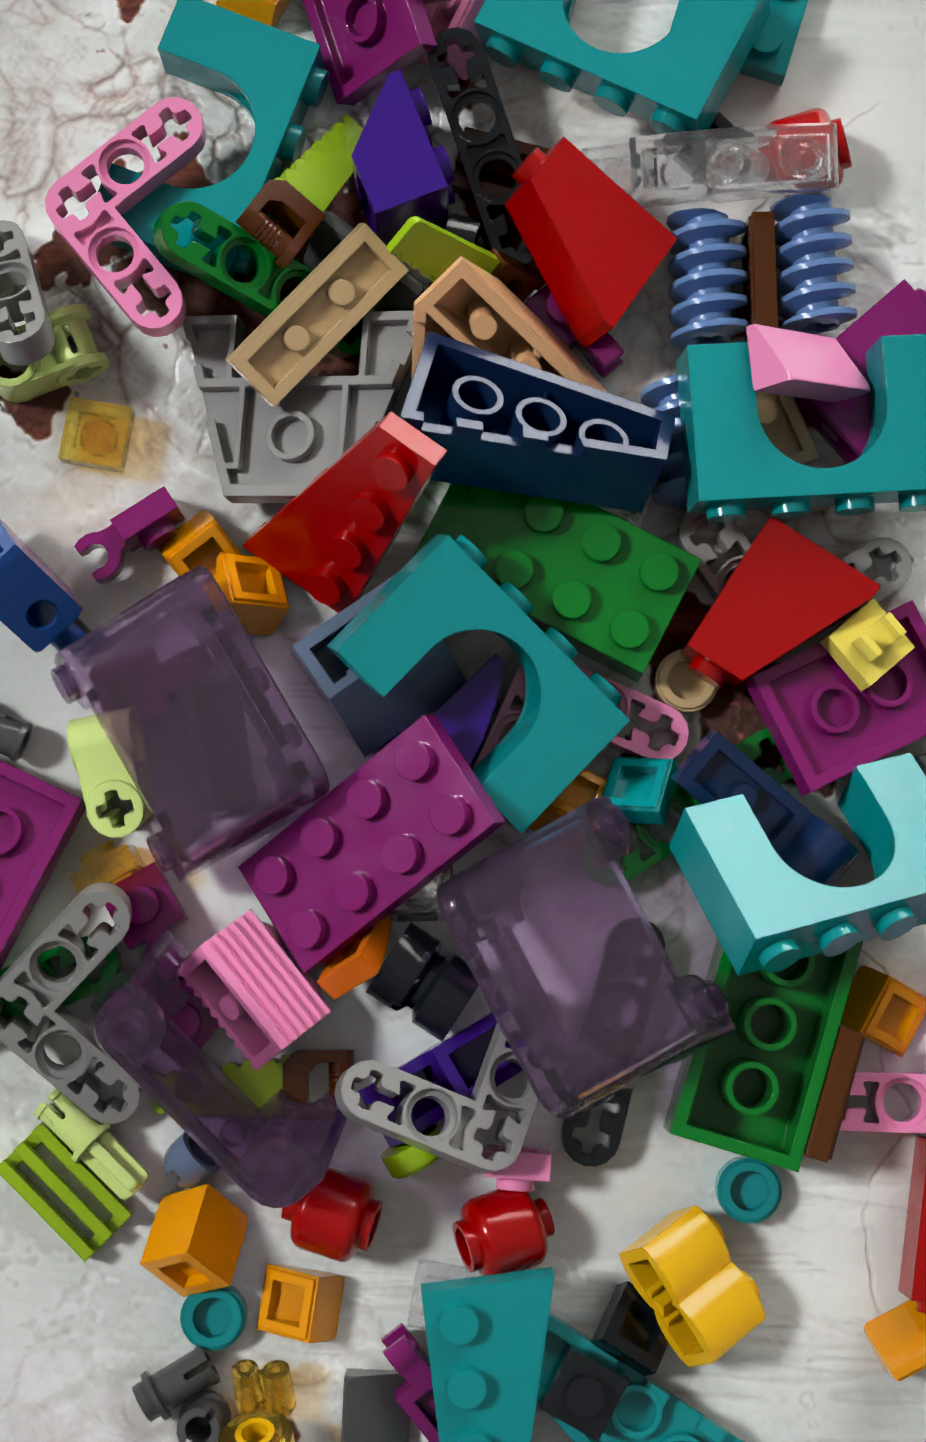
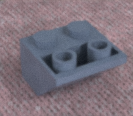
[292,572,467,758]

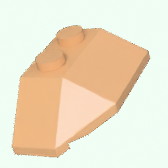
[411,256,608,393]

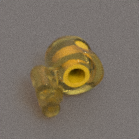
[218,1359,296,1442]

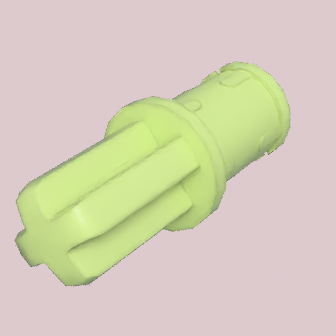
[34,1088,149,1200]

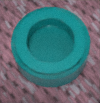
[715,1156,782,1224]
[180,1285,248,1351]

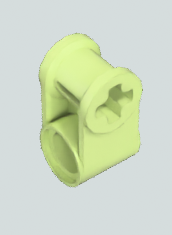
[0,304,111,403]
[67,707,157,838]

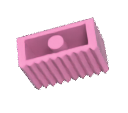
[177,909,332,1070]

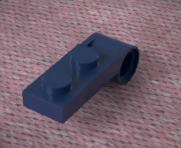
[670,728,861,886]

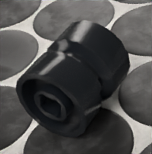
[366,922,487,1041]

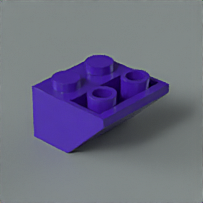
[352,69,455,246]

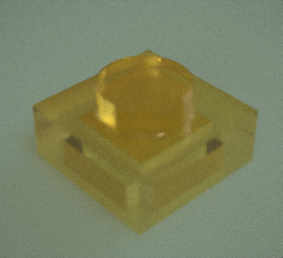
[58,397,136,474]
[69,840,146,894]

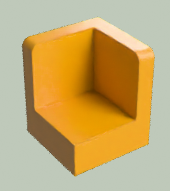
[140,1184,248,1297]

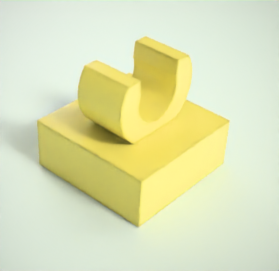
[820,598,915,691]

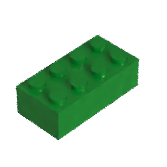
[413,483,702,682]
[663,938,863,1172]

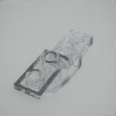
[581,123,839,208]

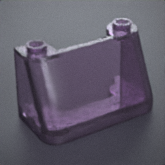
[50,565,330,882]
[436,796,736,1119]
[84,929,347,1208]

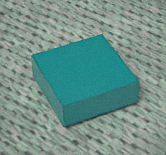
[598,757,677,825]

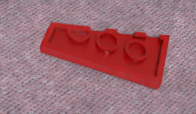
[242,411,447,613]

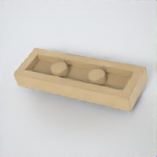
[225,223,409,407]

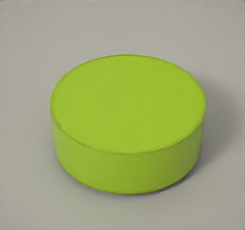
[380,1124,441,1179]

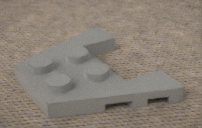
[183,311,413,503]

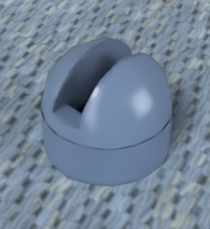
[164,1130,221,1188]

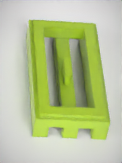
[0,1122,135,1262]

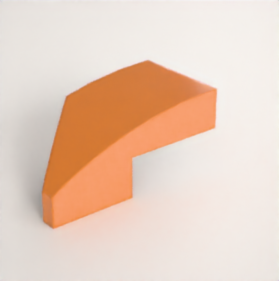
[317,912,392,1000]

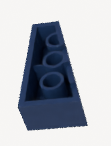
[400,331,676,513]

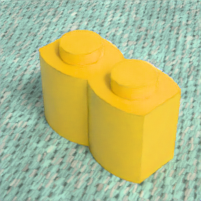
[619,1205,766,1367]

